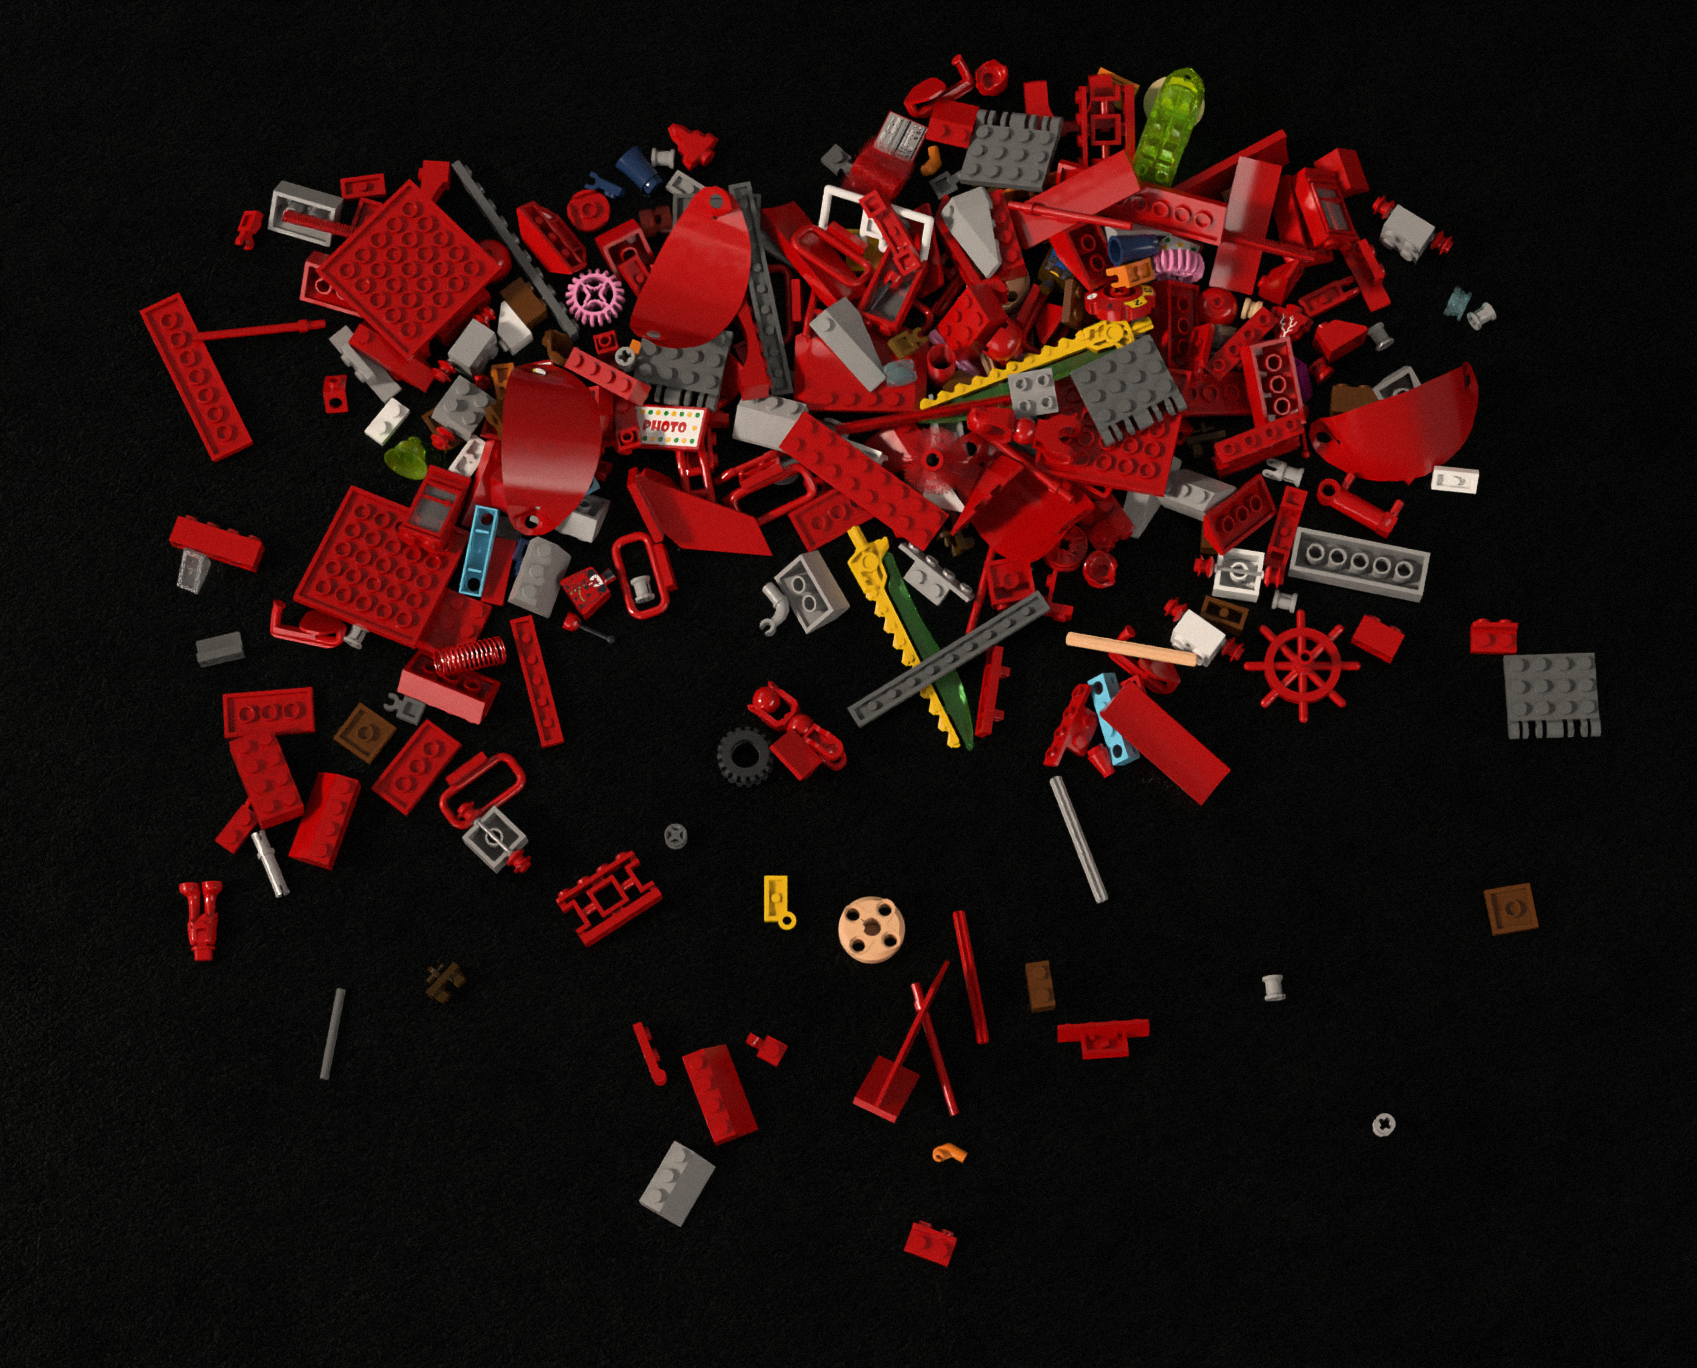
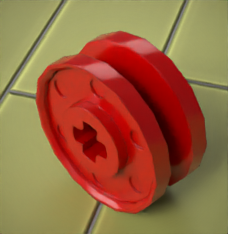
[1042,525,1088,573]

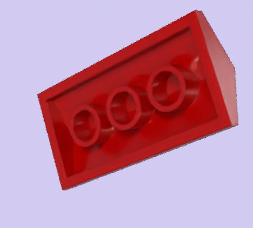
[1203,474,1278,556]

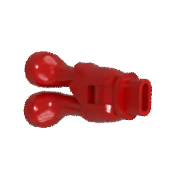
[179,881,222,961]

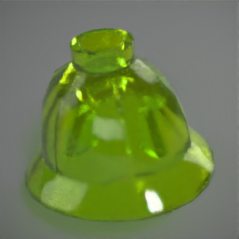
[384,437,428,480]

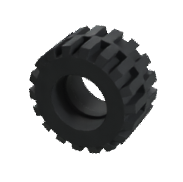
[717,727,774,788]

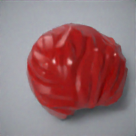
[974,59,1008,96]
[1083,550,1118,589]

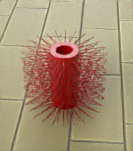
[840,136,915,204]
[900,426,971,495]

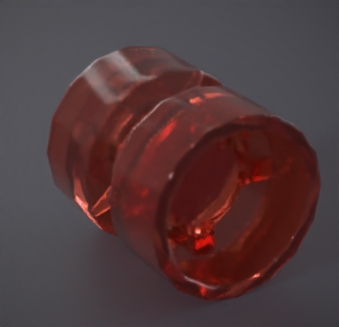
[639,205,673,238]

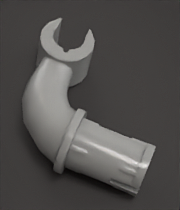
[759,582,789,636]

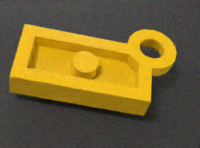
[764,876,796,930]

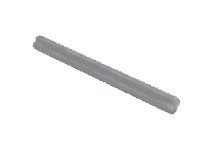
[1050,776,1108,903]

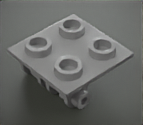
[1007,368,1059,419]

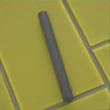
[320,988,346,1080]

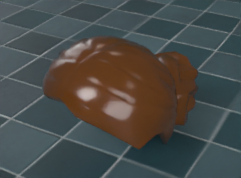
[542,329,579,366]

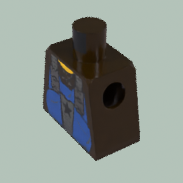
[1037,246,1079,295]

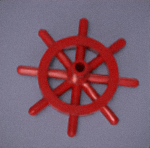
[1244,609,1361,723]

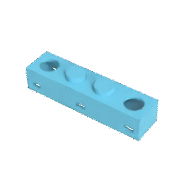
[459,505,500,597]
[1087,673,1140,766]

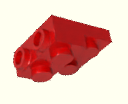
[1078,492,1136,552]
[984,558,1035,612]

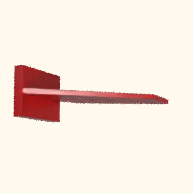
[627,467,773,556]
[853,961,950,1123]

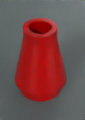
[1087,743,1116,778]

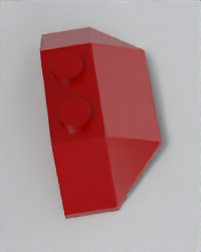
[517,201,587,275]

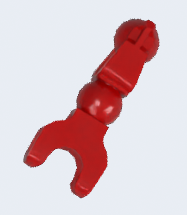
[967,407,1082,465]
[747,681,847,771]

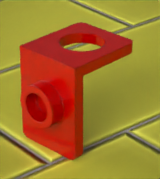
[323,375,348,413]

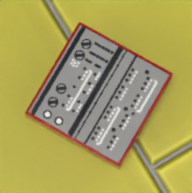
[871,111,928,167]

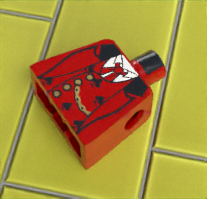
[559,567,616,620]

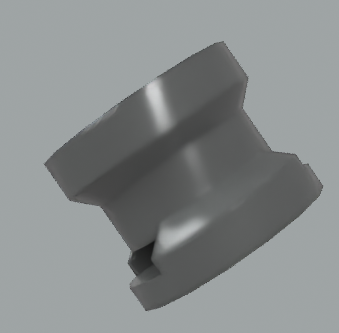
[664,824,687,850]

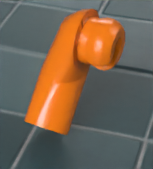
[920,146,941,176]
[933,1143,968,1163]

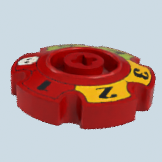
[1084,280,1156,321]

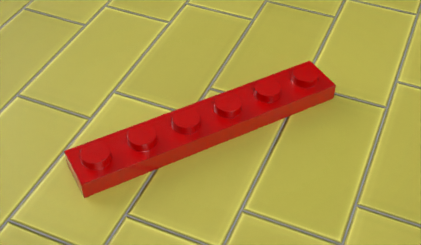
[510,615,564,749]

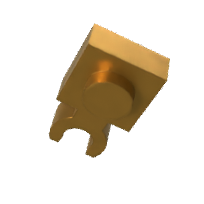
[887,327,928,361]

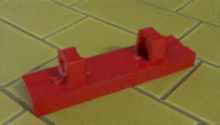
[975,645,1011,738]

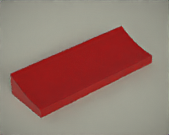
[1172,129,1290,201]
[1009,149,1145,250]
[1209,156,1282,295]
[760,201,867,307]
[1099,680,1231,806]

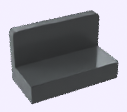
[196,632,245,668]

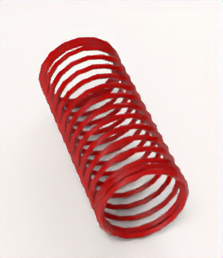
[927,344,956,389]
[433,636,506,677]

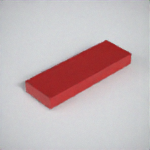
[481,537,517,607]

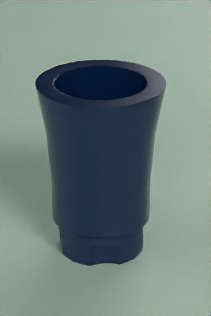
[615,146,664,195]
[1108,234,1159,266]

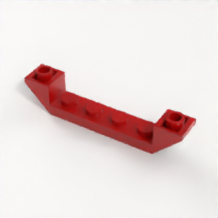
[934,194,1009,304]
[593,330,642,453]

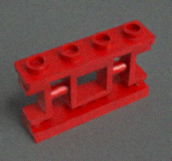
[1075,85,1136,170]
[1210,413,1304,479]
[556,850,663,948]

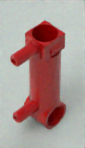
[1316,472,1404,539]

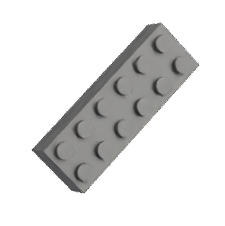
[1287,527,1430,602]

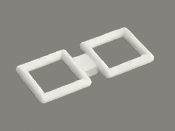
[819,185,934,263]

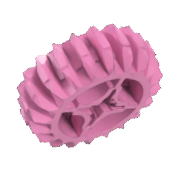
[1150,248,1204,284]
[566,268,625,327]

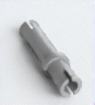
[251,830,290,898]

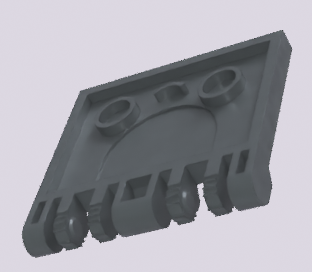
[959,109,1063,192]
[633,330,734,413]
[1069,334,1187,447]
[1503,653,1601,739]

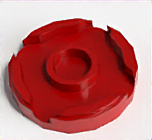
[567,189,611,233]

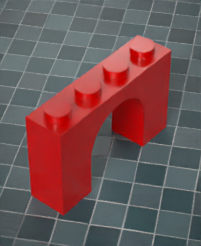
[1023,73,1115,137]

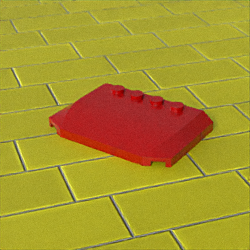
[793,327,928,414]

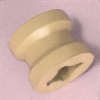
[1240,298,1263,320]

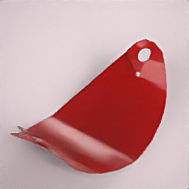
[630,186,751,349]
[1309,362,1478,481]
[501,363,602,536]
[952,432,1095,563]

